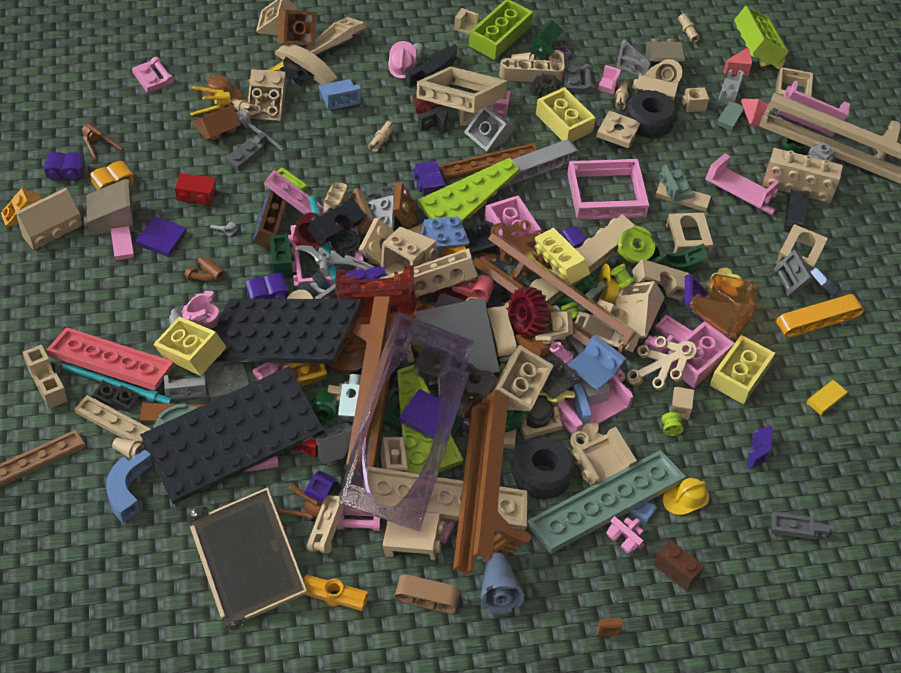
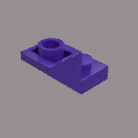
[746,425,773,470]
[304,470,338,503]

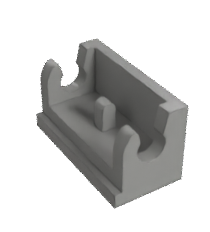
[718,69,744,104]
[164,373,207,400]

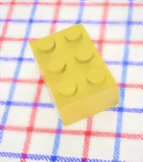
[536,87,596,142]
[153,316,226,376]
[710,335,775,404]

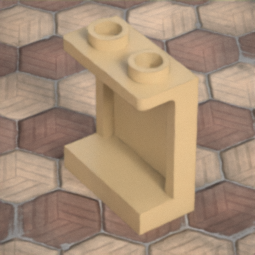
[571,427,637,487]
[382,511,445,560]

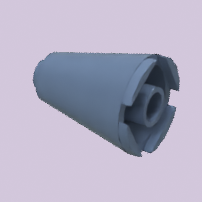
[480,553,524,614]

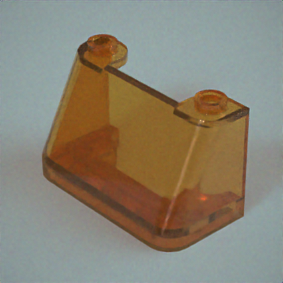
[690,274,758,340]

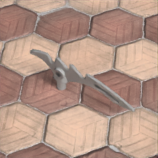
[295,245,374,273]

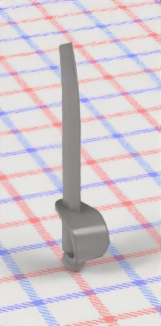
[236,110,284,151]

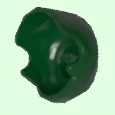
[782,136,809,154]

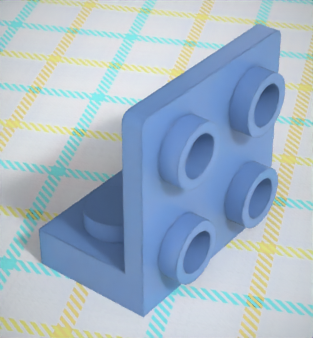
[319,79,361,110]
[421,216,469,258]
[567,334,626,390]

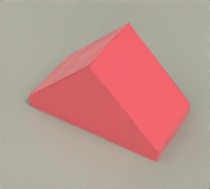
[723,47,752,76]
[741,99,769,129]

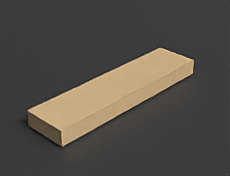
[75,395,150,445]

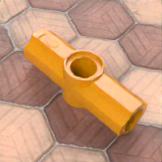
[303,574,368,611]

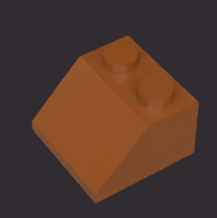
[277,9,317,46]
[192,105,241,140]

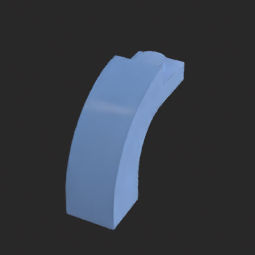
[106,450,153,523]

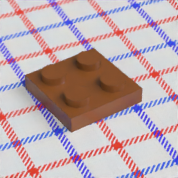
[393,182,418,230]

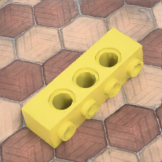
[534,228,590,285]

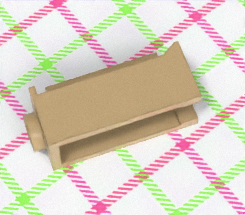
[632,73,678,102]

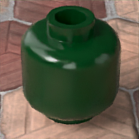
[311,392,338,421]

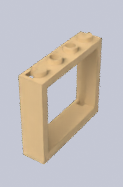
[417,66,507,113]

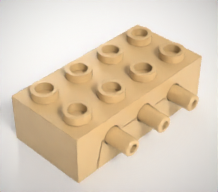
[762,148,843,203]

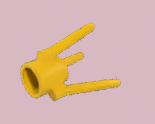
[190,86,231,116]

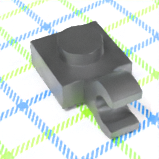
[367,185,395,201]

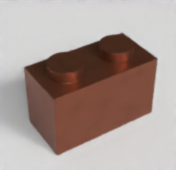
[653,539,704,591]

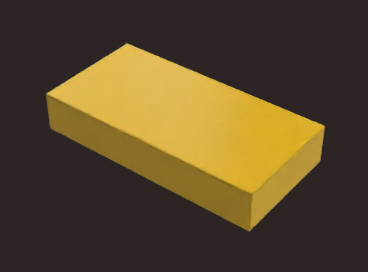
[807,380,848,415]

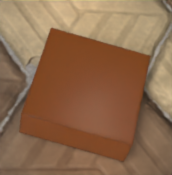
[597,618,622,636]

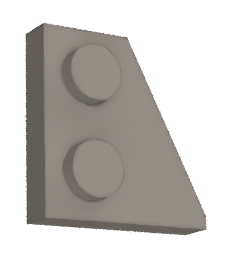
[616,40,651,76]

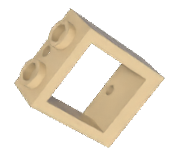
[775,67,813,97]
[389,227,438,269]
[381,233,424,288]

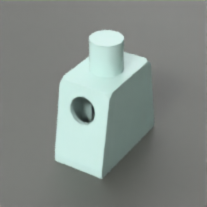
[338,374,361,422]

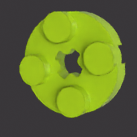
[618,226,655,264]

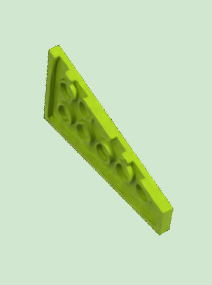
[418,158,519,223]
[397,364,463,476]

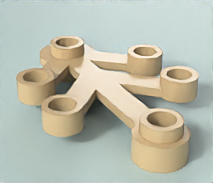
[627,336,697,390]

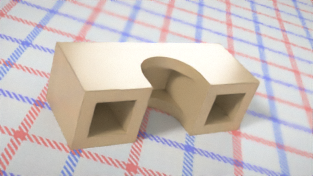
[632,259,689,301]
[23,345,68,409]

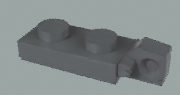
[225,132,267,171]
[771,512,830,539]

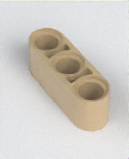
[324,183,347,212]
[486,306,517,357]

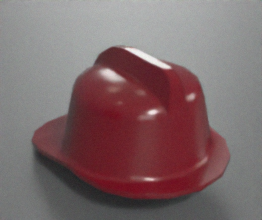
[293,212,320,248]

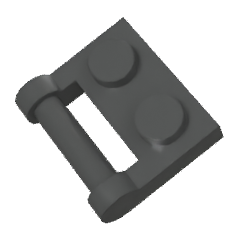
[563,64,594,94]
[773,250,814,299]

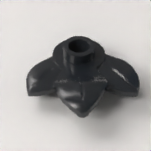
[280,57,308,85]

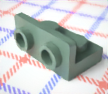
[659,165,693,202]

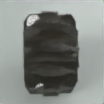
[532,73,561,98]

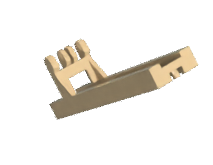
[759,93,901,184]

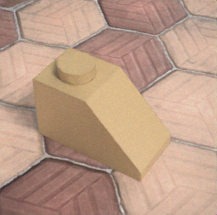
[380,437,408,471]

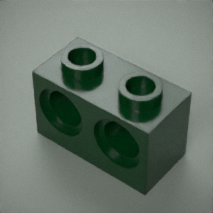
[270,234,293,277]

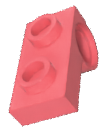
[452,275,494,303]

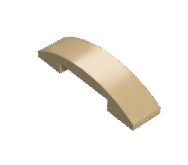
[275,44,337,85]

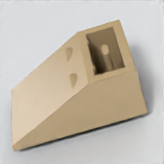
[248,69,287,121]
[616,281,664,338]

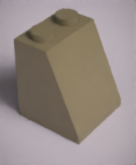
[83,179,134,234]

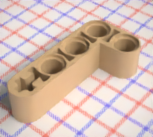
[499,50,565,84]

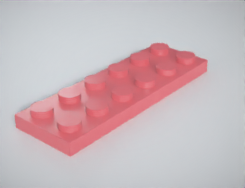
[46,327,173,391]

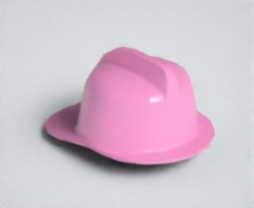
[389,41,416,79]

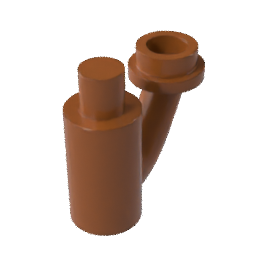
[185,257,226,281]

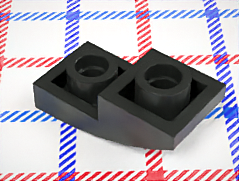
[92,380,139,411]

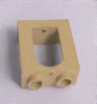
[666,213,713,257]
[776,224,828,272]

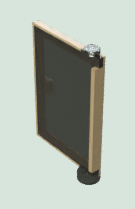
[187,487,308,631]

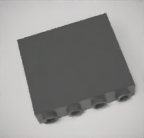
[413,298,500,390]

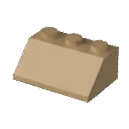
[16,188,82,250]
[492,345,554,411]

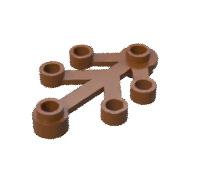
[491,220,550,270]

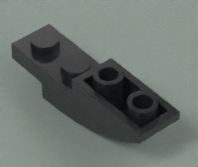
[405,44,458,88]

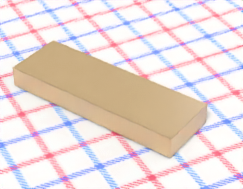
[655,181,711,212]

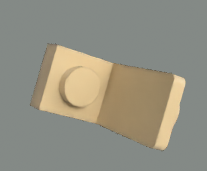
[535,311,573,344]

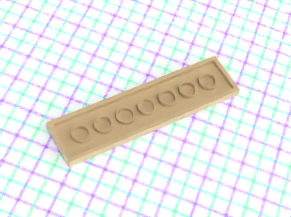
[360,466,527,531]

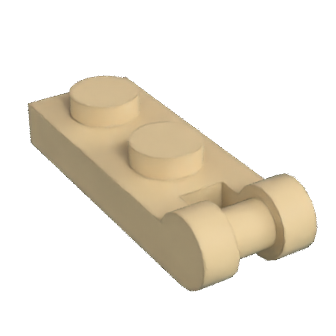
[307,495,347,554]

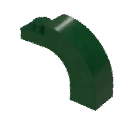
[530,20,564,60]
[647,243,711,274]

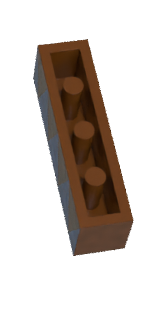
[252,182,292,249]

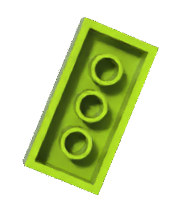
[469,0,533,60]
[734,5,789,67]

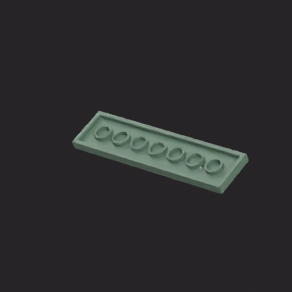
[527,450,686,554]

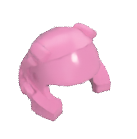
[182,291,219,329]

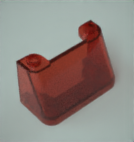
[335,265,417,318]

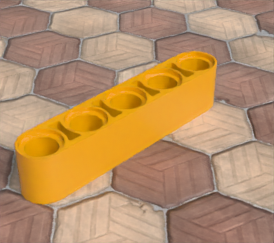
[776,294,864,338]

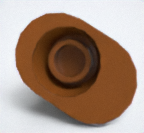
[204,75,242,105]

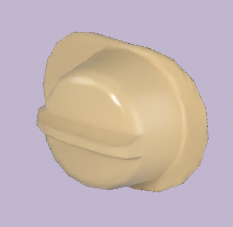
[645,59,683,84]

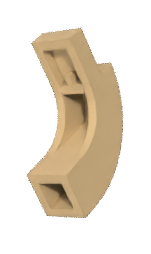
[575,312,640,352]

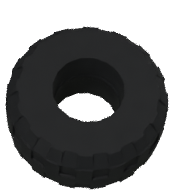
[625,90,677,138]
[513,438,575,499]

